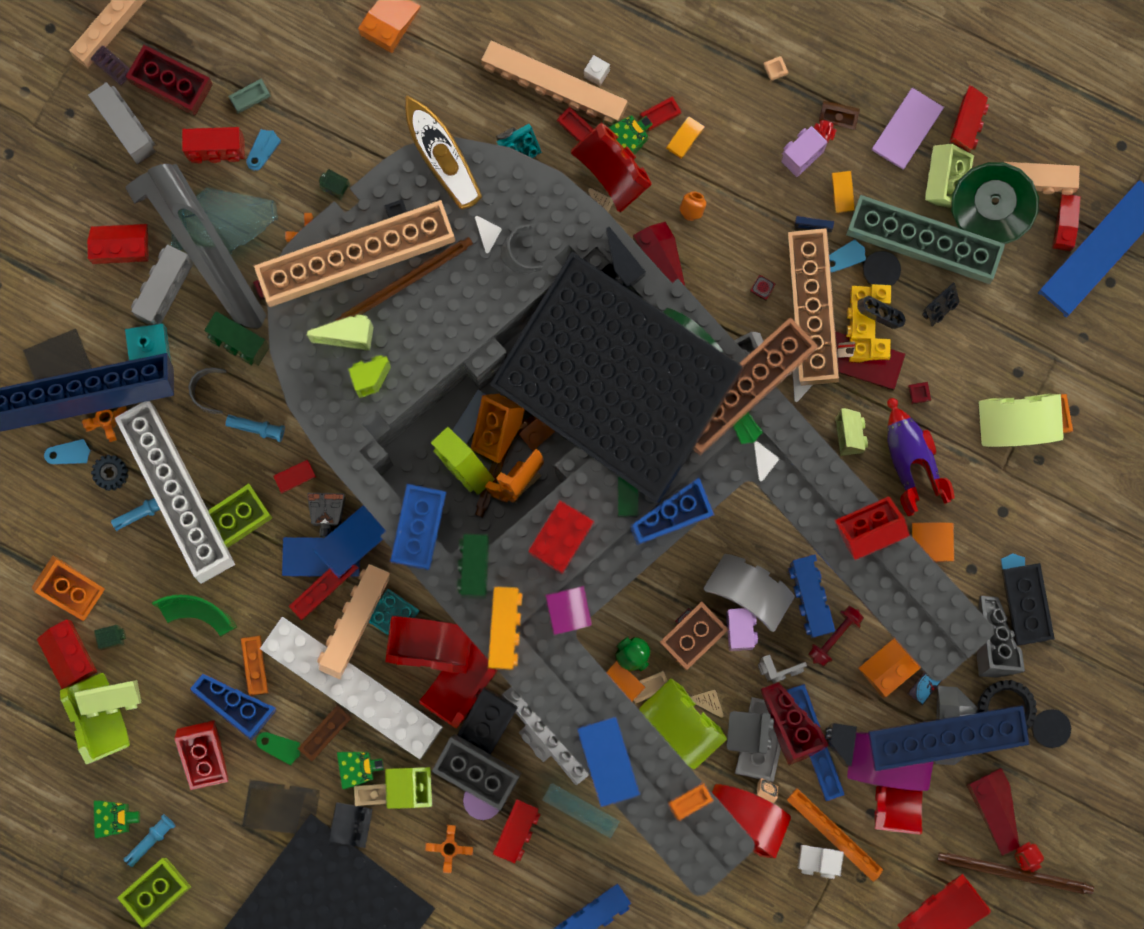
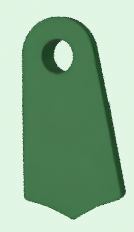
[733,412,762,444]
[256,732,300,765]

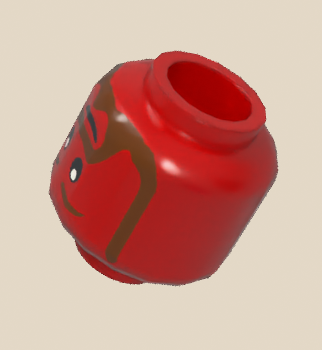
[1015,842,1044,873]

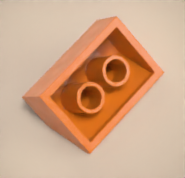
[858,639,920,698]

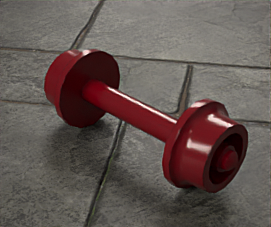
[808,606,864,667]

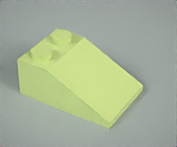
[307,315,373,350]
[835,408,868,456]

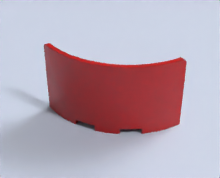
[571,123,652,212]
[385,616,471,673]
[419,640,498,729]
[712,784,791,859]
[874,786,923,835]
[897,874,991,929]

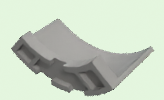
[704,554,795,631]

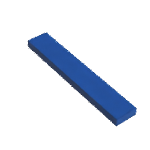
[786,684,845,801]

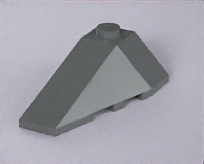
[977,596,1025,678]

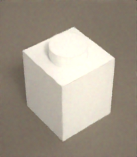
[584,55,610,87]

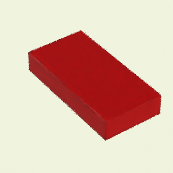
[640,96,682,131]
[556,107,594,142]
[273,459,316,494]

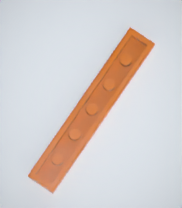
[787,788,883,882]

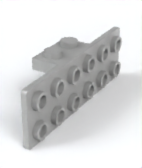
[502,687,589,785]

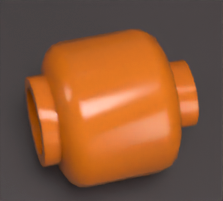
[679,191,707,221]

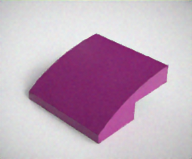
[545,586,592,635]

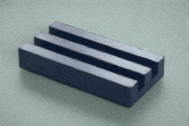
[794,216,834,233]

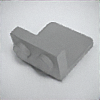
[758,655,807,683]

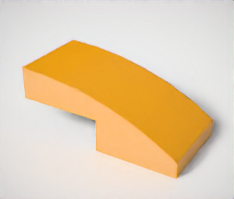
[666,117,704,159]
[831,171,854,213]

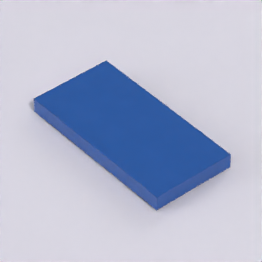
[390,484,446,570]
[313,505,386,578]
[282,537,360,577]
[577,717,640,807]

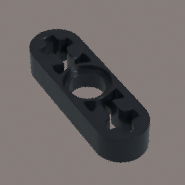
[857,296,906,329]

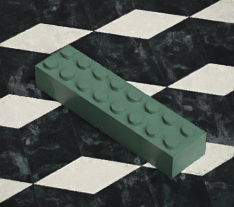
[846,195,1005,284]

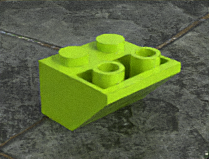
[349,355,391,398]
[385,767,432,809]

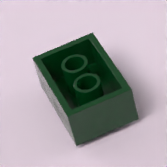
[204,311,269,366]
[457,534,489,599]

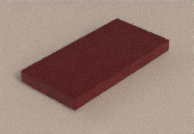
[835,331,906,391]

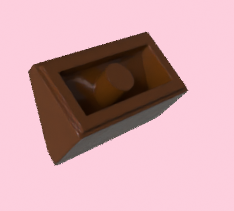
[819,101,860,130]

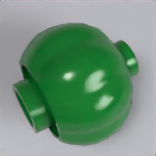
[615,636,650,672]

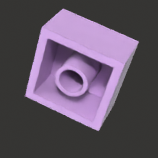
[781,126,827,177]
[726,608,758,651]

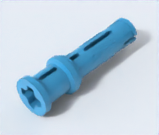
[226,414,285,442]
[111,498,160,531]
[124,814,176,867]

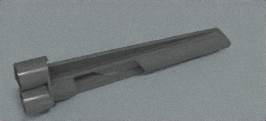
[125,164,266,329]

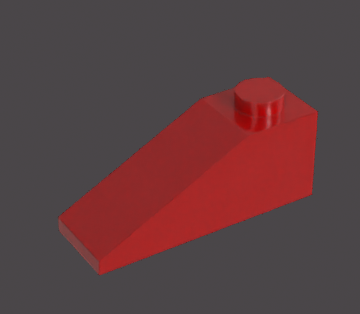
[1052,194,1080,252]

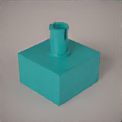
[125,323,171,361]

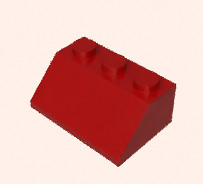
[949,85,989,153]
[87,224,149,264]
[835,497,909,560]
[37,619,97,689]
[493,799,541,863]

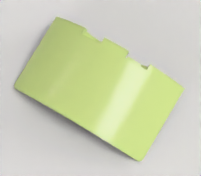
[979,394,1063,447]

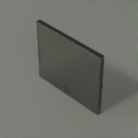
[23,329,92,380]

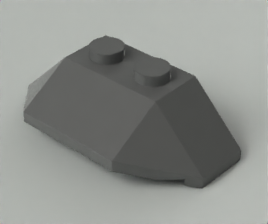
[935,686,977,765]

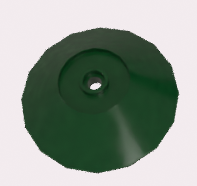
[951,162,1039,244]

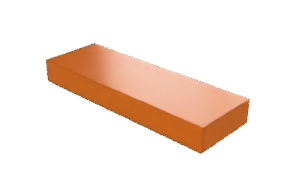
[241,636,269,696]

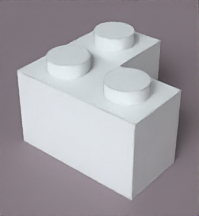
[797,845,843,879]

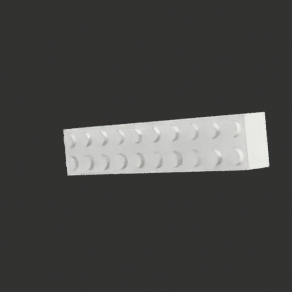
[115,401,235,583]
[260,617,443,760]

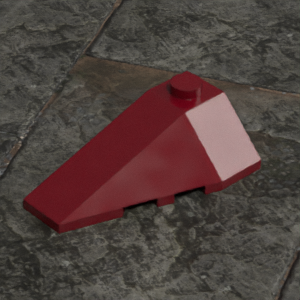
[633,221,685,286]
[761,682,828,765]
[966,768,1020,856]

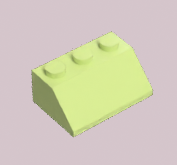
[925,144,974,208]
[74,680,141,718]

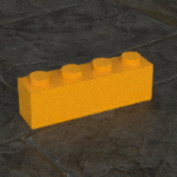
[488,587,522,670]

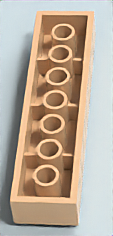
[788,228,839,386]

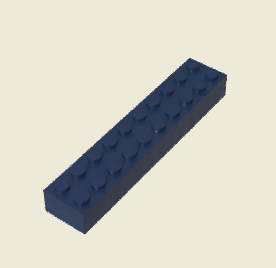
[0,353,174,432]

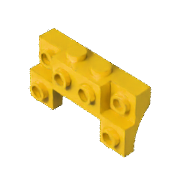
[846,284,891,362]

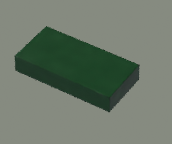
[618,476,638,516]

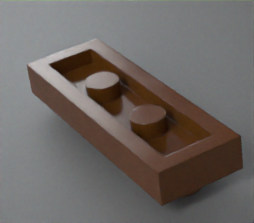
[298,705,352,762]

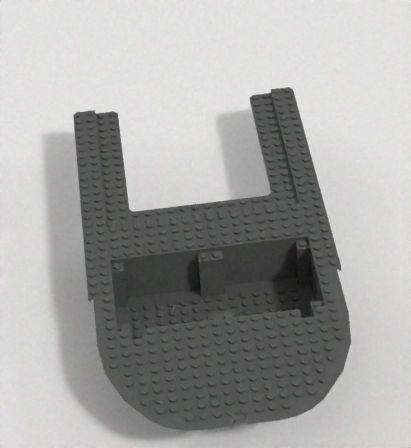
[267,137,994,896]

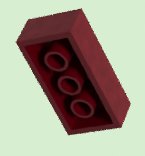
[126,45,213,116]

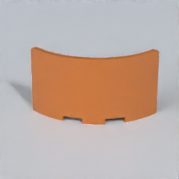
[485,449,544,503]

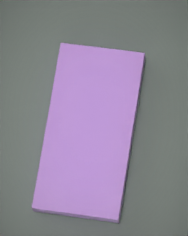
[872,88,944,170]

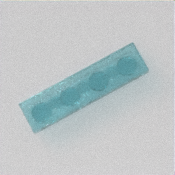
[543,783,620,838]

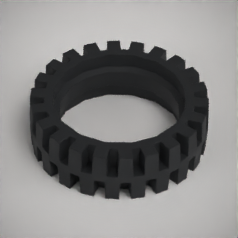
[977,680,1037,731]

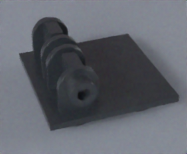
[922,282,960,327]
[329,802,373,848]

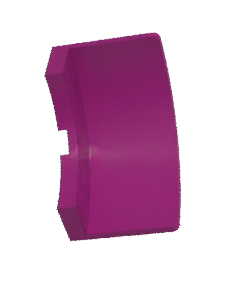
[847,732,933,791]

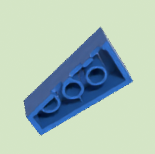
[630,478,714,545]
[788,554,835,639]
[190,674,276,741]
[553,883,631,929]

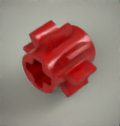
[814,120,836,143]

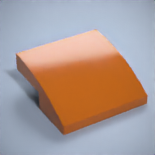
[912,523,954,562]

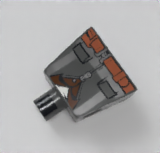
[307,493,346,537]

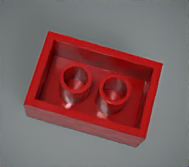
[182,127,245,164]
[528,501,594,575]

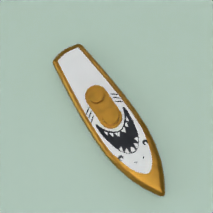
[405,96,482,209]

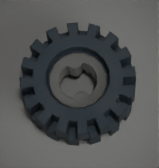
[91,455,128,491]

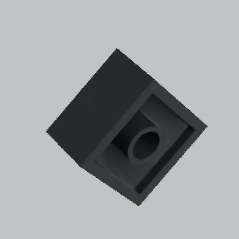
[824,723,857,767]

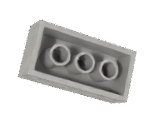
[88,82,156,165]
[131,244,194,325]

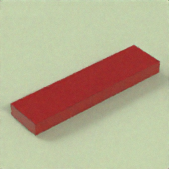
[288,564,359,621]

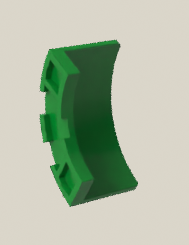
[152,595,237,637]

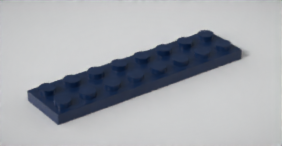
[868,705,1029,771]

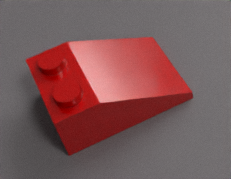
[174,720,228,790]

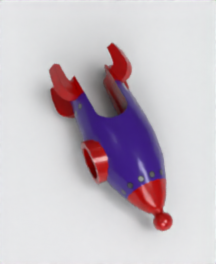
[887,398,955,517]

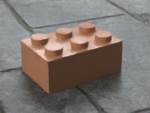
[659,602,729,671]

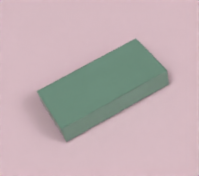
[229,79,271,113]

